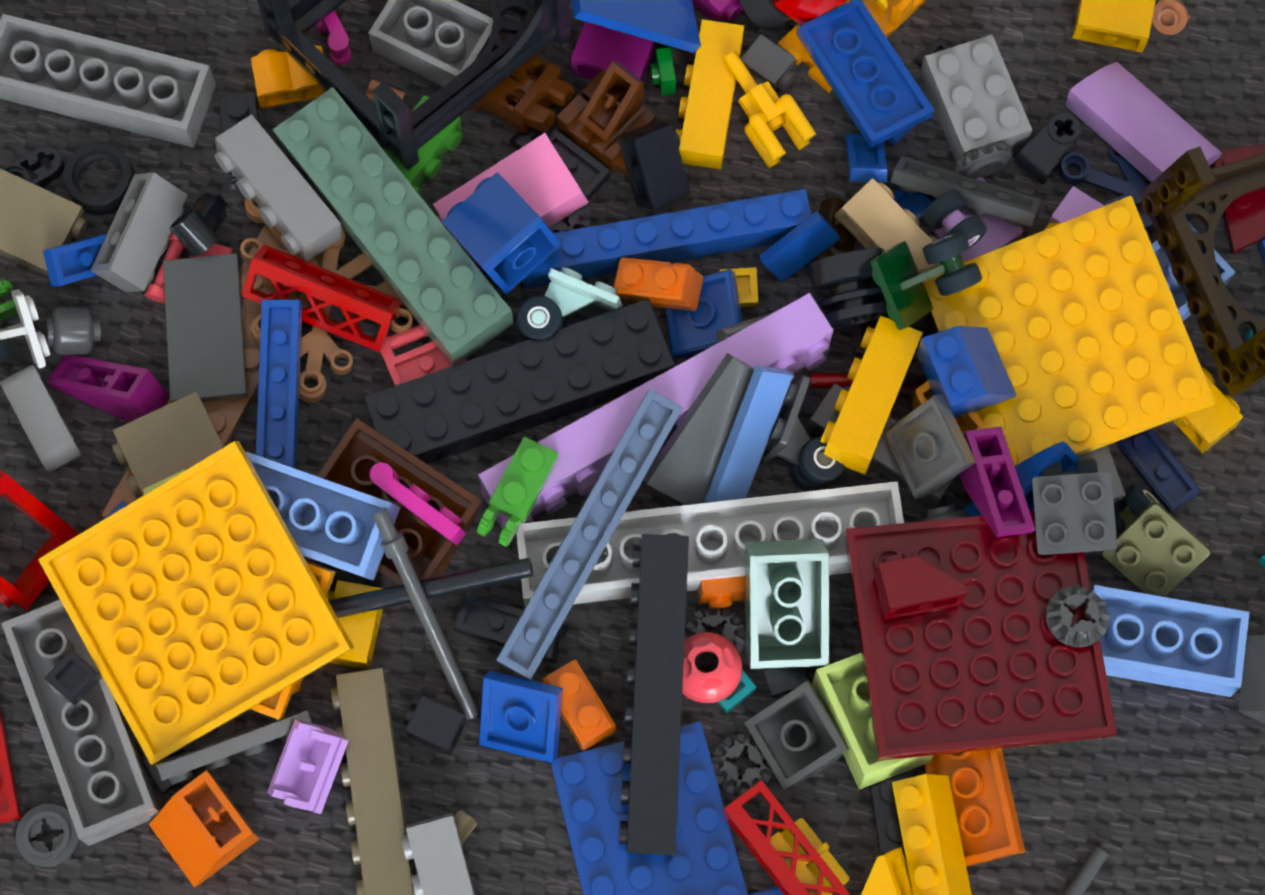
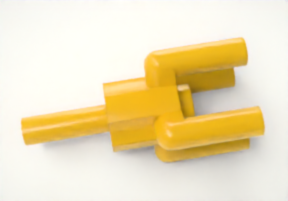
[724,51,817,169]

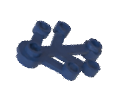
[1059,146,1194,229]

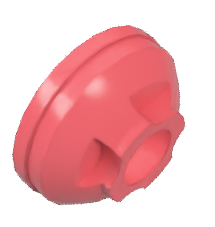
[682,632,742,703]

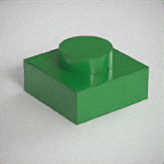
[650,47,676,96]

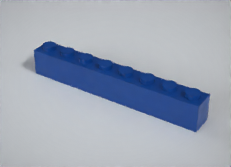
[522,189,812,289]

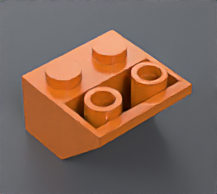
[149,770,259,888]

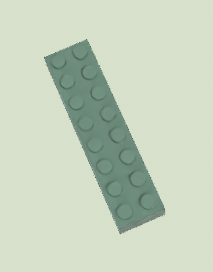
[273,87,513,366]

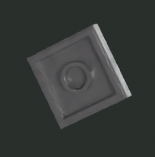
[883,394,976,499]

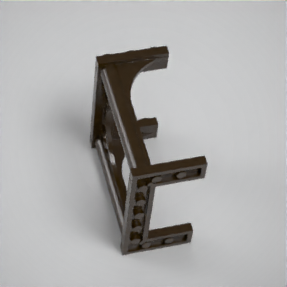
[1139,146,1265,397]

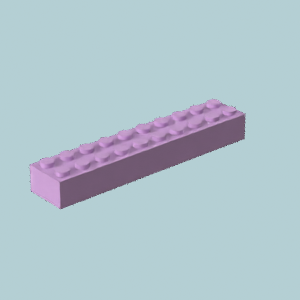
[478,293,833,529]

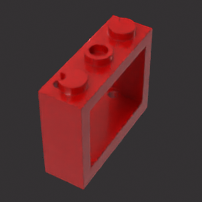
[0,470,79,611]

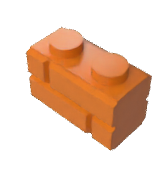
[614,257,703,312]
[542,659,616,752]

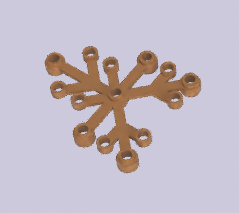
[240,198,413,403]

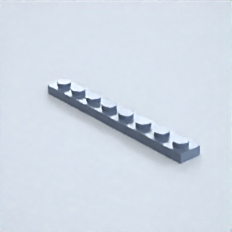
[495,389,683,680]

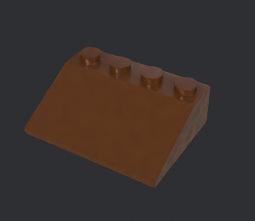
[317,418,483,585]

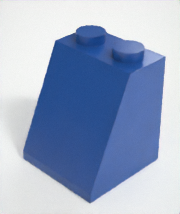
[441,172,562,294]

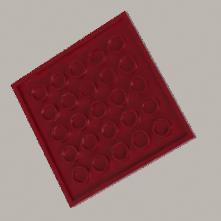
[844,511,1117,761]

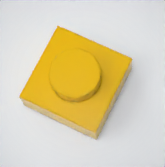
[720,267,759,308]

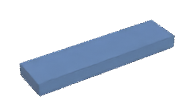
[704,365,793,503]

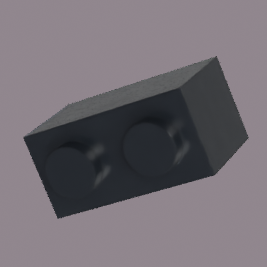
[617,122,691,209]

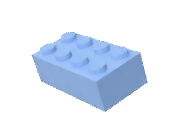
[246,452,400,581]
[1092,585,1250,697]

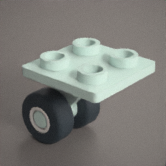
[517,267,624,340]

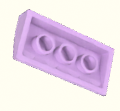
[1066,62,1222,182]

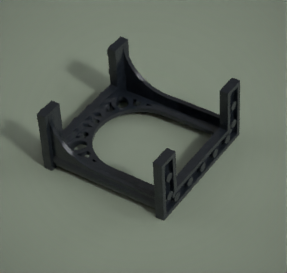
[257,0,571,170]

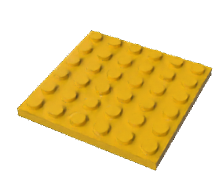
[924,196,1216,466]
[38,441,354,765]

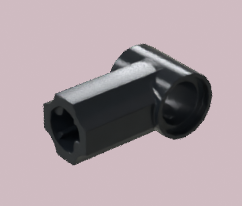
[169,192,228,257]

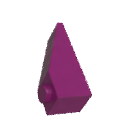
[47,355,170,422]
[960,427,1035,537]

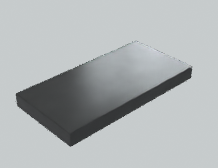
[163,253,248,403]
[643,353,789,505]

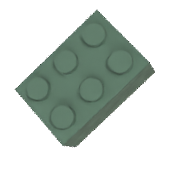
[745,539,829,669]

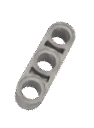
[0,364,82,473]

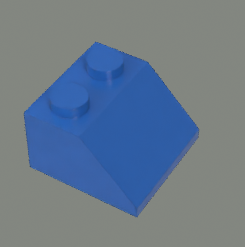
[917,326,1016,418]

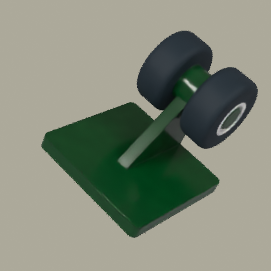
[870,232,982,330]

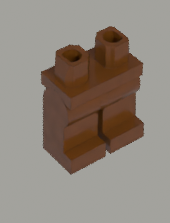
[470,36,575,134]
[556,70,656,177]

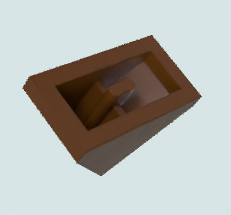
[579,60,644,142]

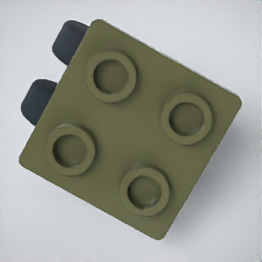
[1102,483,1210,597]

